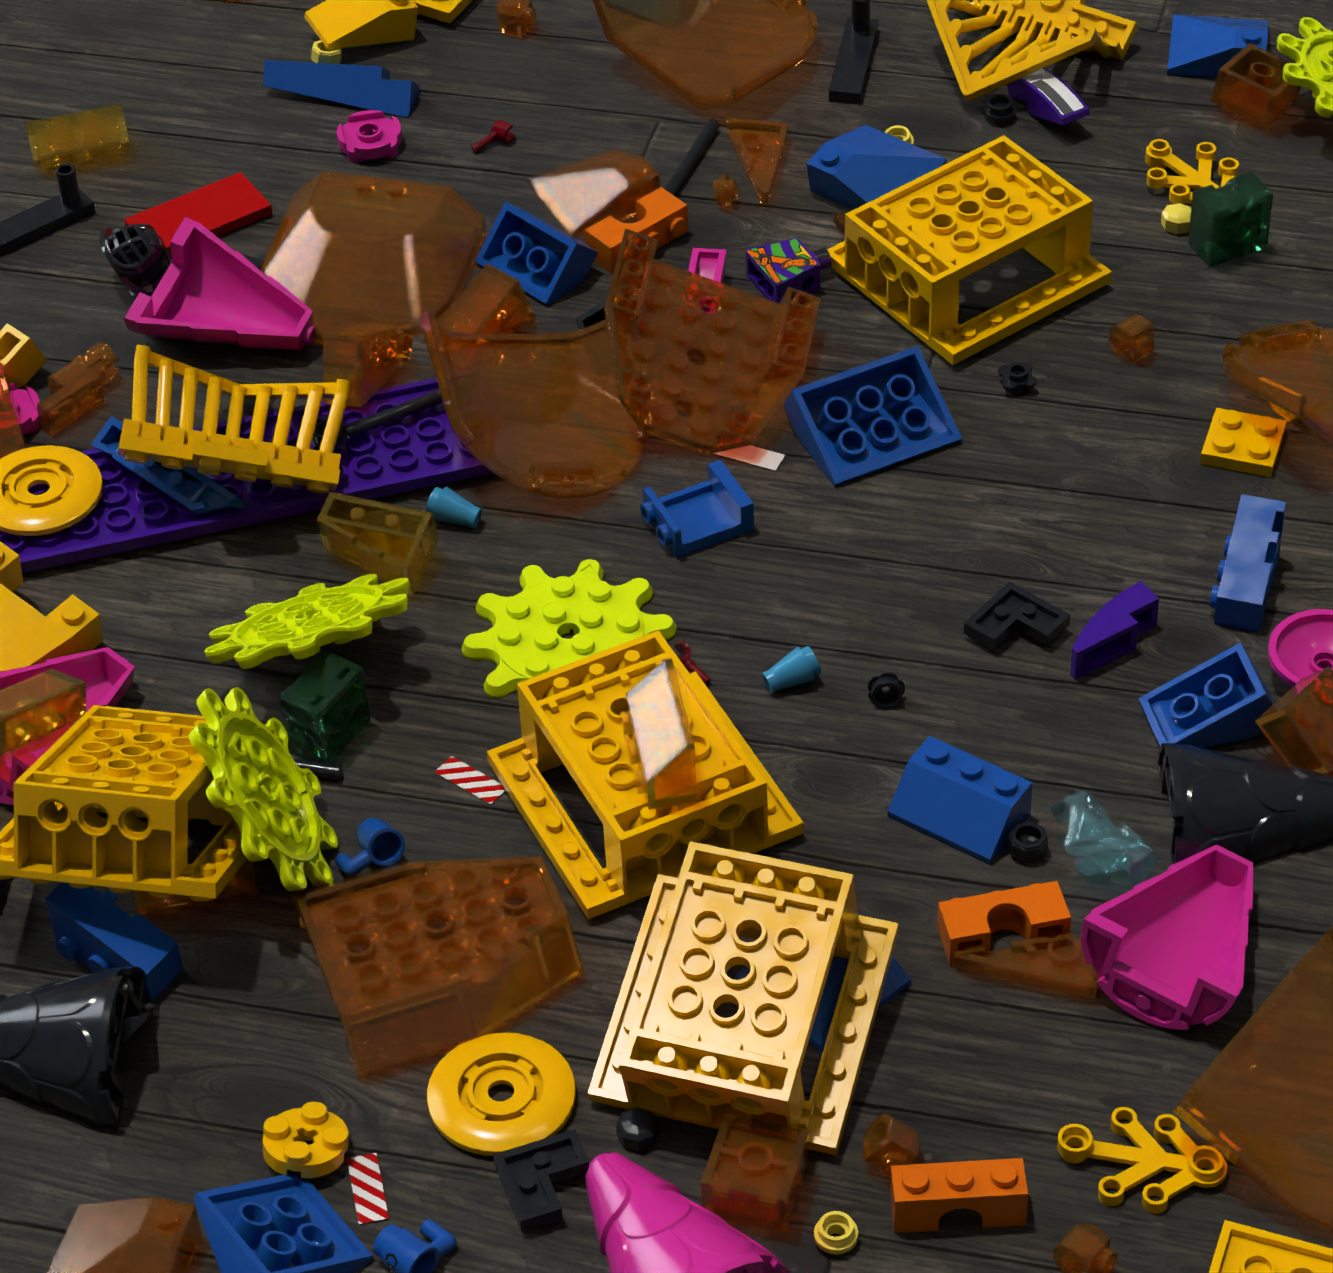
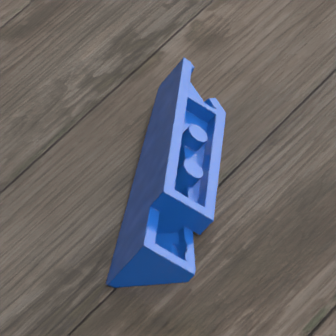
[263,60,420,118]
[91,416,245,515]

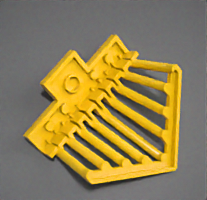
[926,0,1138,100]
[118,345,351,493]

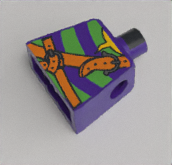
[746,238,832,312]

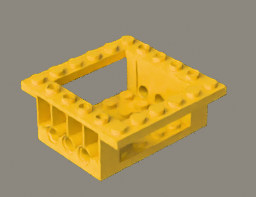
[827,135,1112,365]
[487,630,804,920]
[0,705,247,902]
[587,841,899,1155]

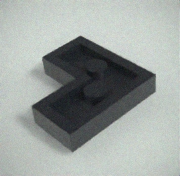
[963,582,1070,650]
[493,1129,589,1232]

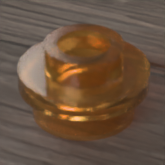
[713,174,739,207]

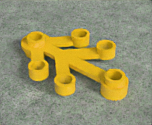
[1145,139,1244,217]
[1057,1107,1227,1214]

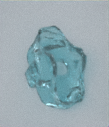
[1051,790,1158,887]

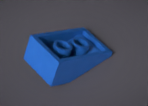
[1138,642,1283,748]

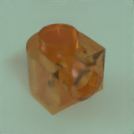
[496,0,536,38]
[1109,314,1154,364]
[863,1114,919,1176]
[1053,1223,1118,1273]

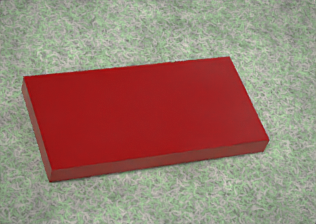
[124,172,273,256]

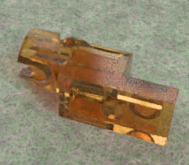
[37,342,121,437]

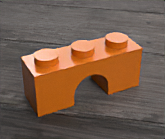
[585,187,688,275]
[937,881,1071,966]
[890,1158,1028,1233]

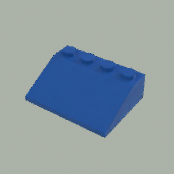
[783,346,962,487]

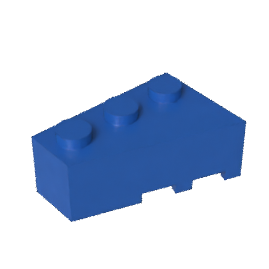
[1209,494,1286,632]
[45,882,183,1001]

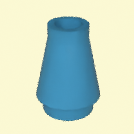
[426,487,483,529]
[762,646,821,693]

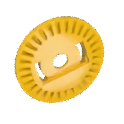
[0,445,103,536]
[427,1033,576,1156]

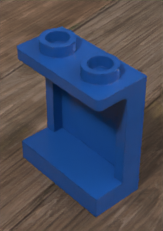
[640,460,754,558]

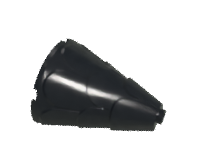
[1157,743,1333,865]
[0,966,147,1129]

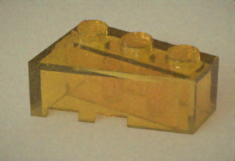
[317,492,439,596]

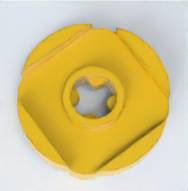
[262,1102,349,1178]

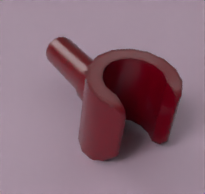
[471,120,515,153]
[674,642,711,685]

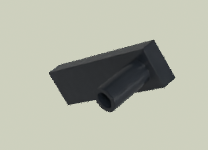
[829,0,879,104]
[0,163,96,257]

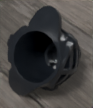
[99,224,170,296]

